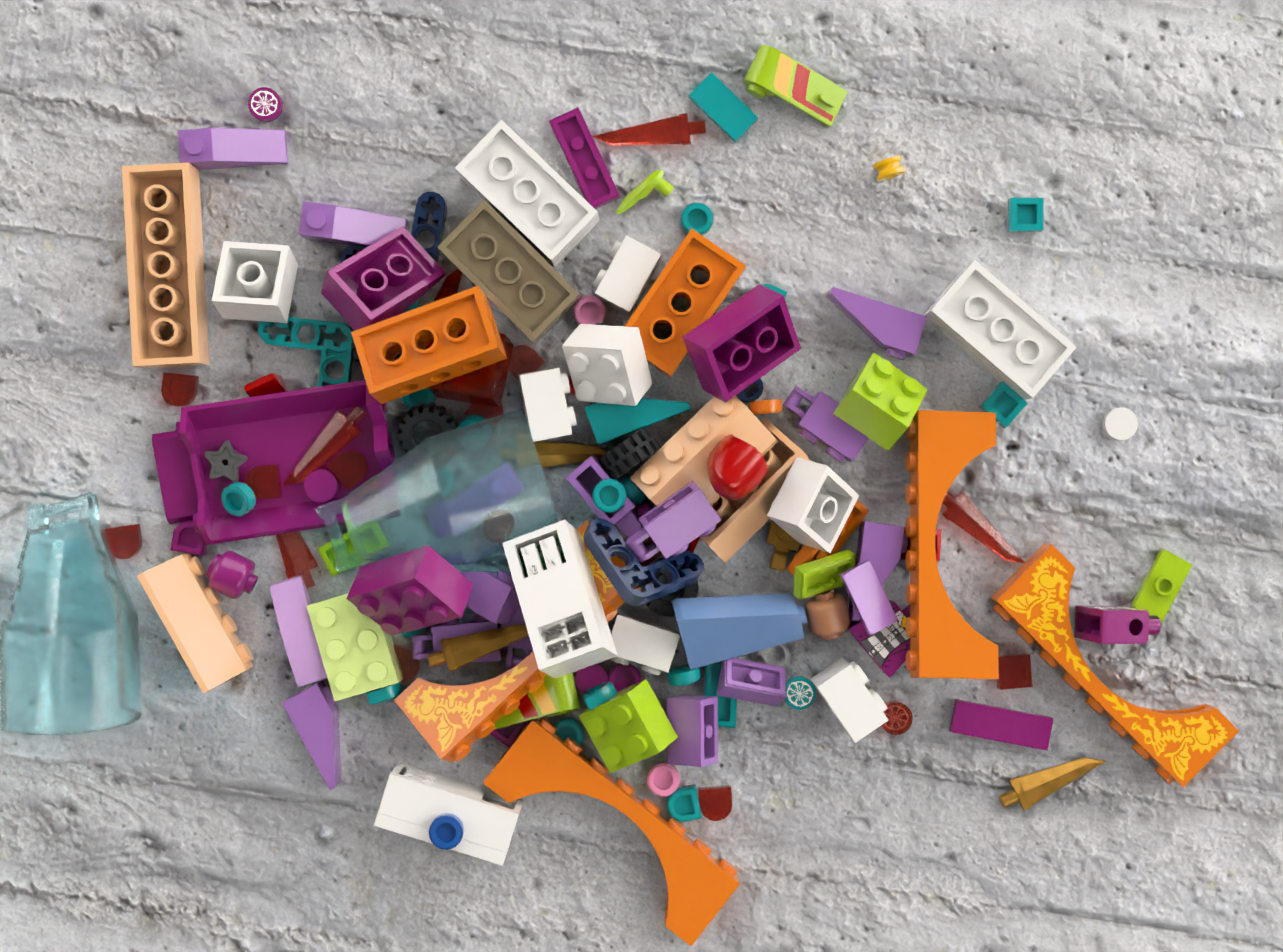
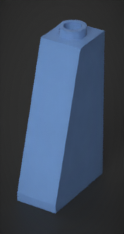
[671,593,807,670]

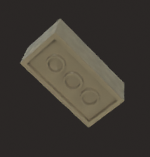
[437,199,582,343]

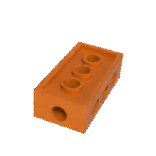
[624,228,746,378]
[351,286,507,404]

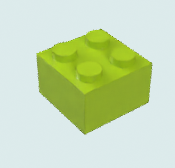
[833,352,928,451]
[579,679,678,773]

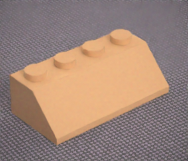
[630,396,778,506]
[700,418,811,563]
[137,553,254,694]

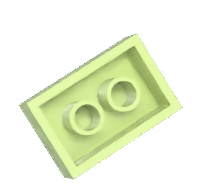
[306,594,404,702]

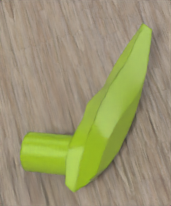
[616,169,674,215]

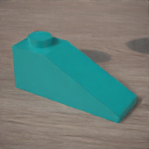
[584,398,691,445]

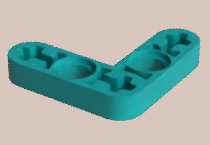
[258,317,354,387]

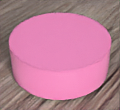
[573,296,606,325]
[647,762,680,796]

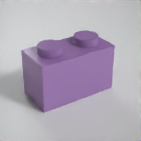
[665,694,718,767]

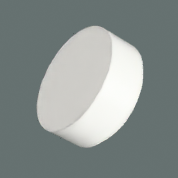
[1102,407,1138,440]

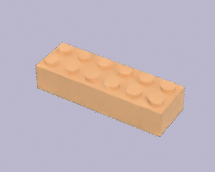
[122,162,210,369]

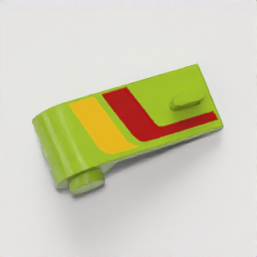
[743,45,848,127]
[494,672,580,730]

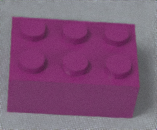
[682,284,801,402]
[346,545,474,636]

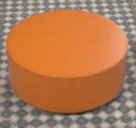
[749,399,783,415]

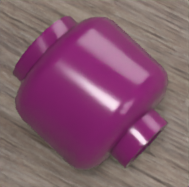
[206,551,259,599]

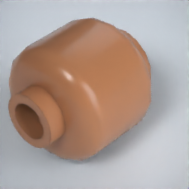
[805,589,850,640]

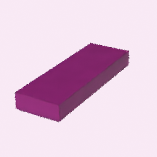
[549,107,620,209]
[949,699,1054,751]

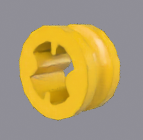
[873,155,906,182]

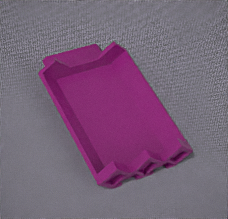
[152,380,402,545]

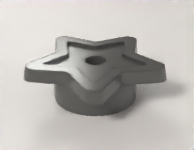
[205,440,248,482]

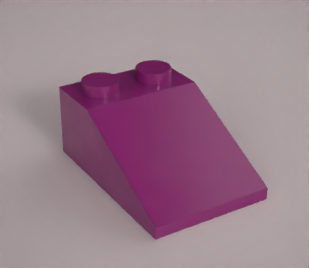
[321,226,446,331]

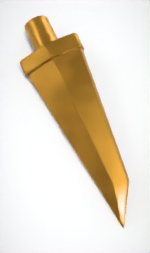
[501,439,608,472]
[427,624,529,672]
[998,757,1106,811]

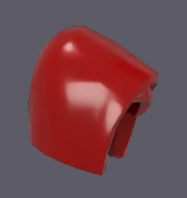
[707,434,768,500]

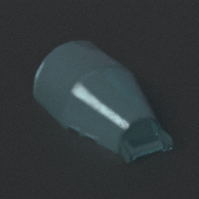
[316,408,559,571]
[0,492,142,735]

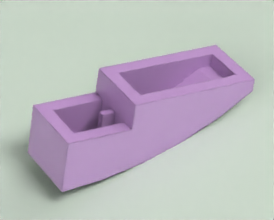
[269,575,327,687]

